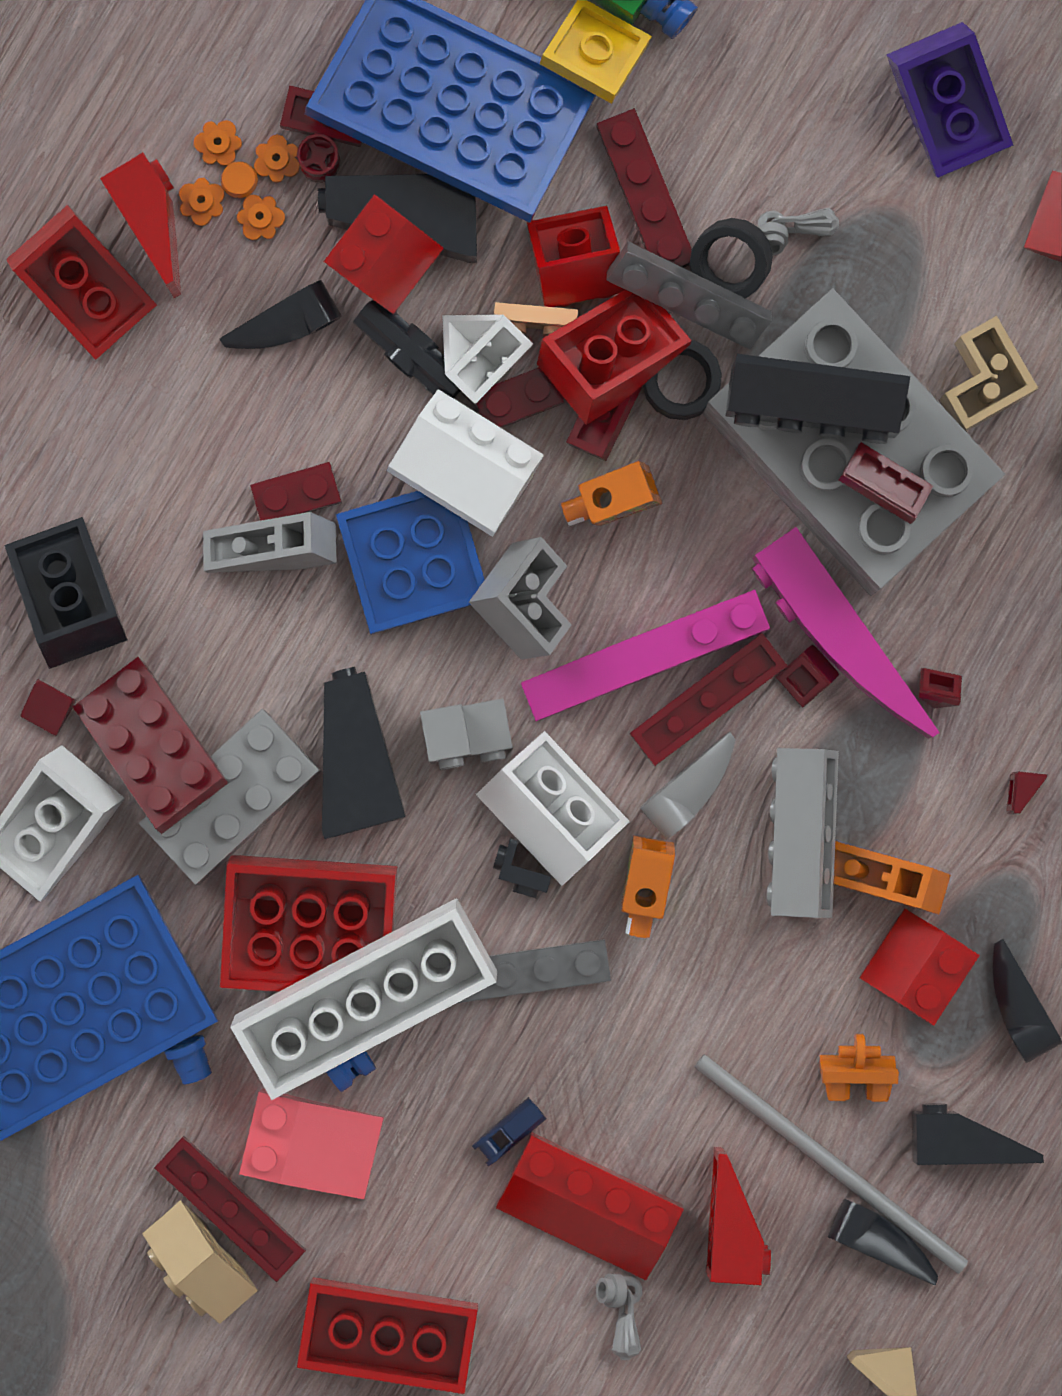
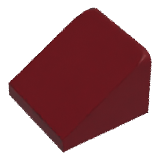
[775,645,839,708]
[20,679,77,736]
[1006,771,1048,814]

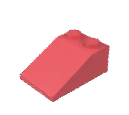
[239,1088,384,1199]

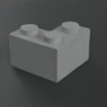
[469,537,571,660]
[420,699,513,770]

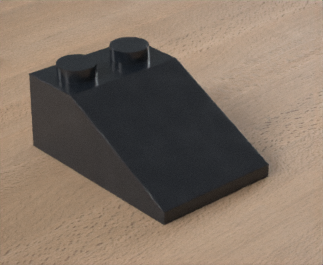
[4,517,128,669]

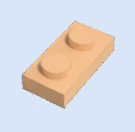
[494,302,578,336]

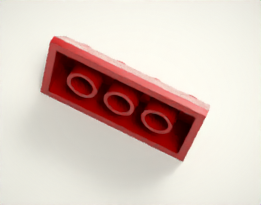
[496,1132,684,1280]

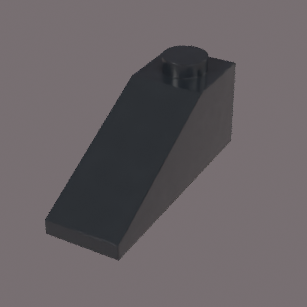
[912,1103,1044,1165]

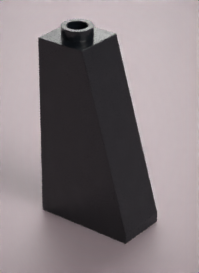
[318,174,477,263]
[322,667,406,840]

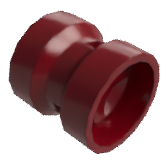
[297,134,340,183]

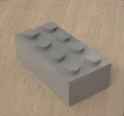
[139,709,322,885]

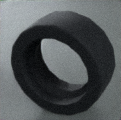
[690,218,773,299]
[642,340,722,420]

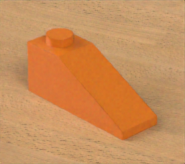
[834,841,951,915]

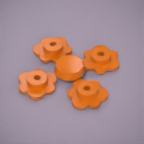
[179,120,300,240]

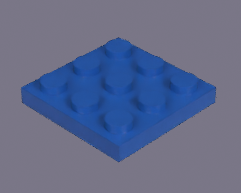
[336,491,485,635]

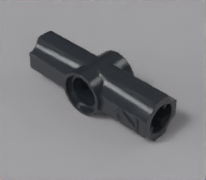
[353,299,461,399]

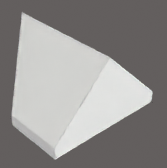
[442,315,533,404]

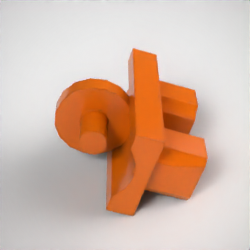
[819,1034,899,1102]

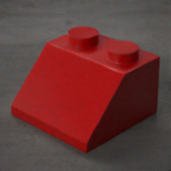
[323,194,444,314]
[527,205,625,307]
[859,908,980,1026]

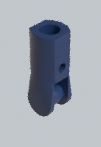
[472,1097,547,1167]

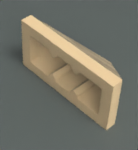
[847,1347,917,1396]

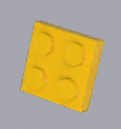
[540,0,652,104]

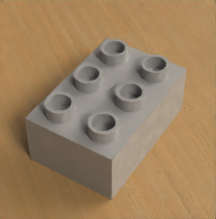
[703,288,1006,596]

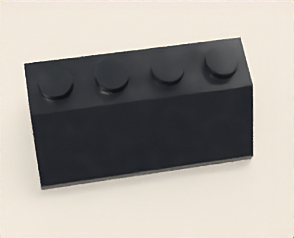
[725,354,910,444]

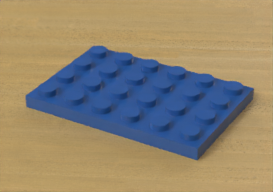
[305,0,596,223]
[0,874,219,1141]

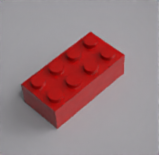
[297,1277,478,1394]

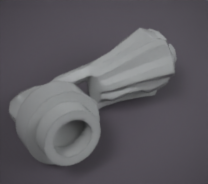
[758,208,839,255]
[596,1274,642,1360]

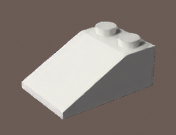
[0,745,125,902]

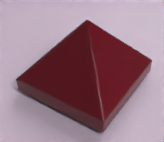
[918,668,962,709]

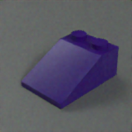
[886,22,1014,178]

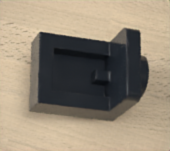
[493,839,551,898]

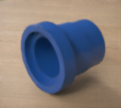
[164,1035,212,1085]

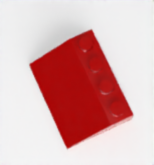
[220,855,398,992]

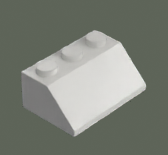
[386,389,544,537]
[476,731,630,886]

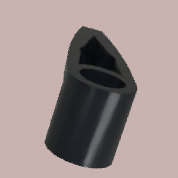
[219,280,342,349]
[993,939,1062,1063]
[828,1199,938,1286]

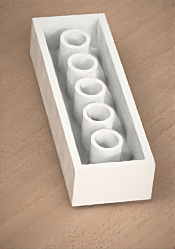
[231,898,497,1100]

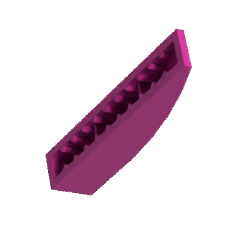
[751,527,940,739]
[521,590,770,721]

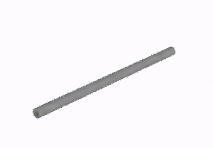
[694,1054,968,1274]

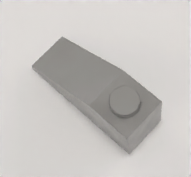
[203,512,337,573]

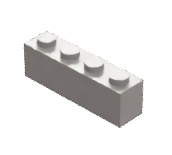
[767,748,839,918]

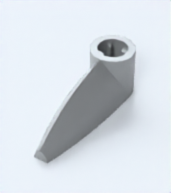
[640,732,736,840]

